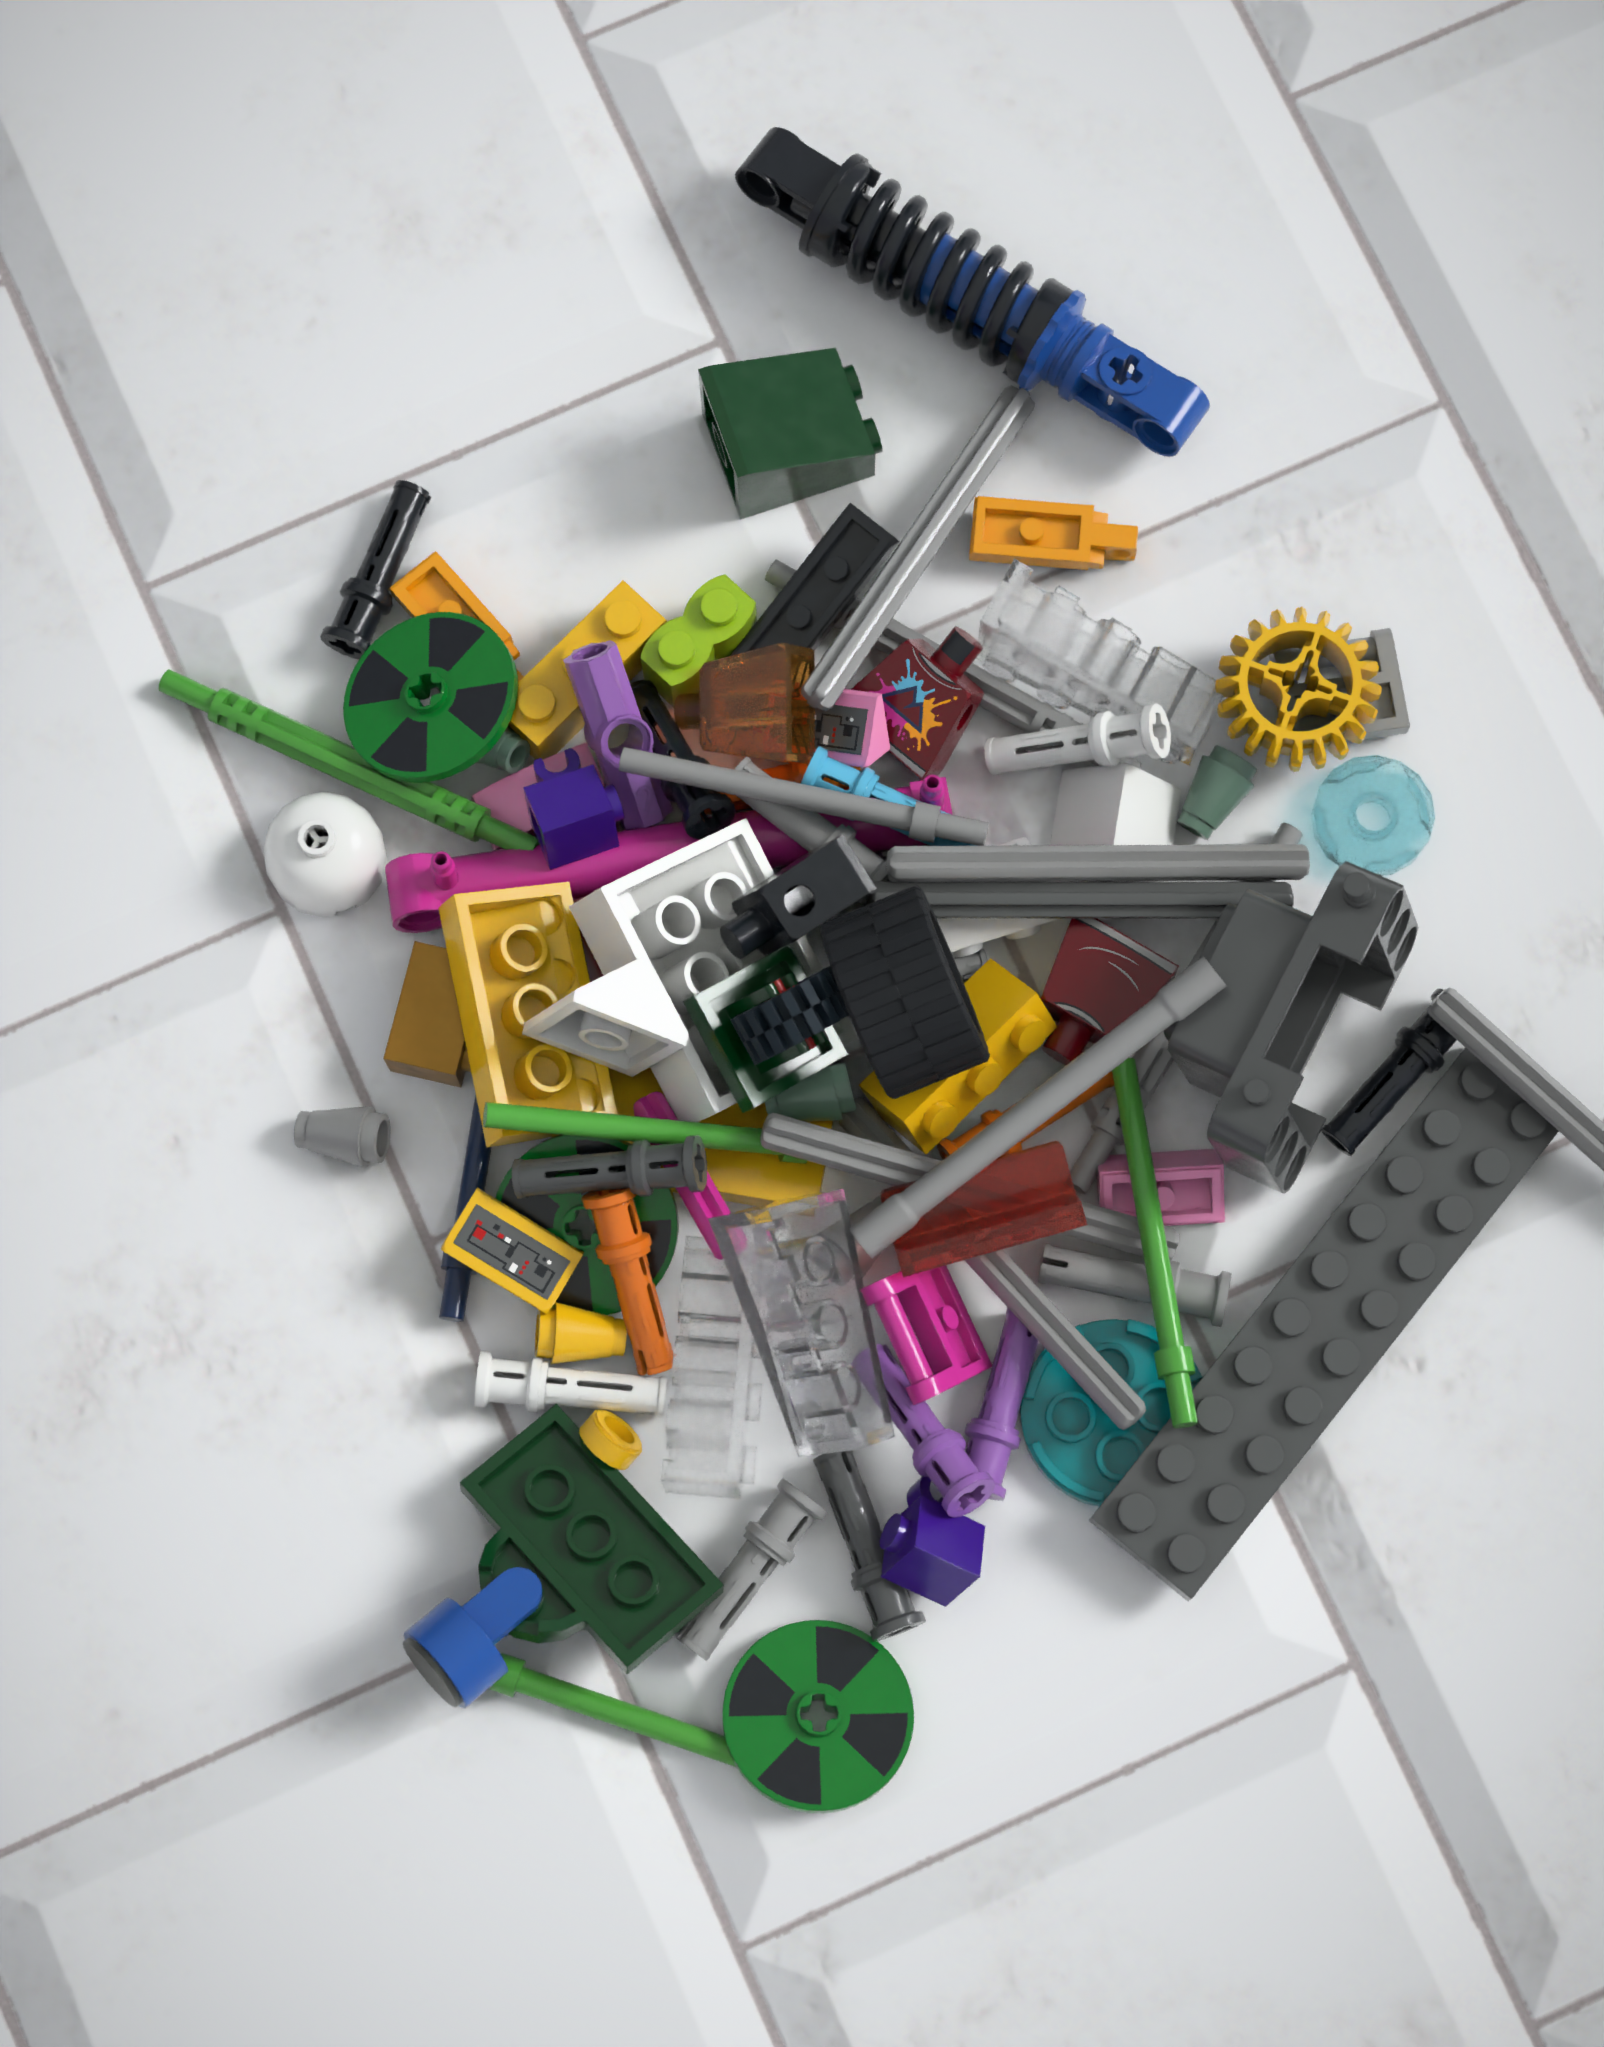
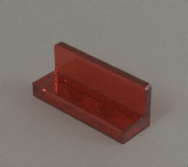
[880,1141,1087,1277]

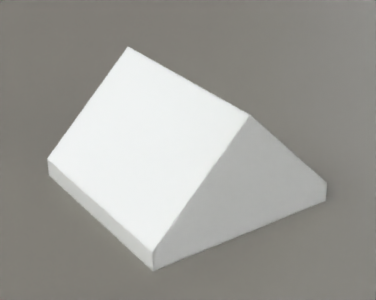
[1050,762,1182,882]
[522,955,689,1077]

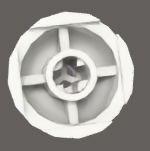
[263,792,387,917]

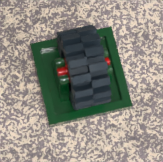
[683,945,849,1113]

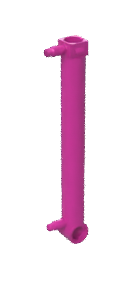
[385,775,953,933]

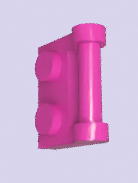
[860,1253,992,1405]

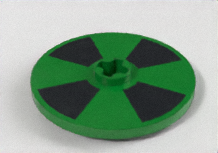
[343,612,518,783]
[495,1135,679,1315]
[722,1620,914,1813]

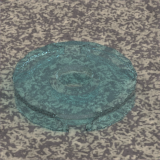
[1311,755,1435,876]

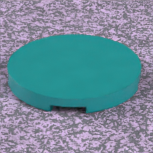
[1020,1319,1202,1507]

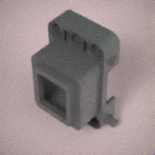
[1164,861,1419,1194]

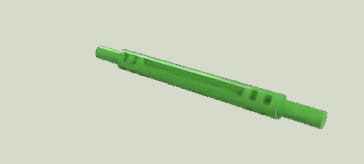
[159,669,539,850]

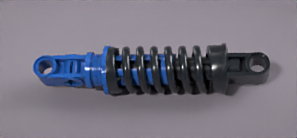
[735,127,1210,457]

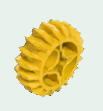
[1214,606,1382,772]

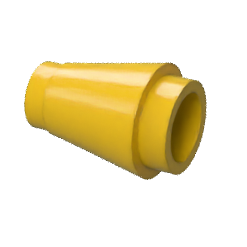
[535,1302,627,1365]

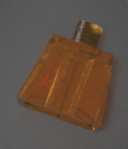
[674,643,815,766]

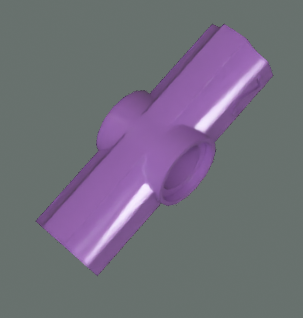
[563,640,673,830]

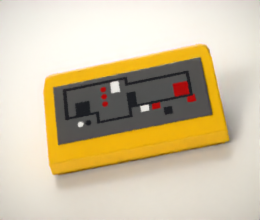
[441,1187,584,1314]

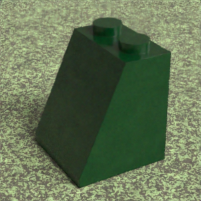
[698,348,882,520]

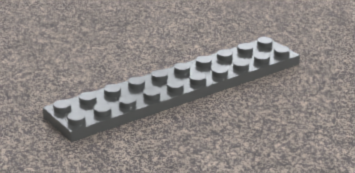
[1088,1048,1559,1601]

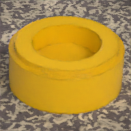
[579,1410,642,1470]

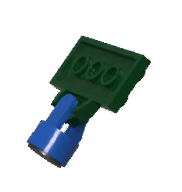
[403,1404,724,1708]

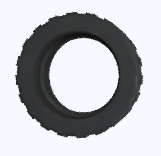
[820,885,990,1099]

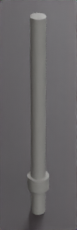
[619,747,989,846]

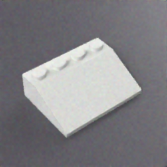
[569,818,858,1122]

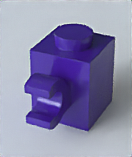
[523,748,624,870]
[880,1476,985,1607]

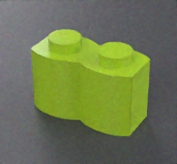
[640,574,757,708]

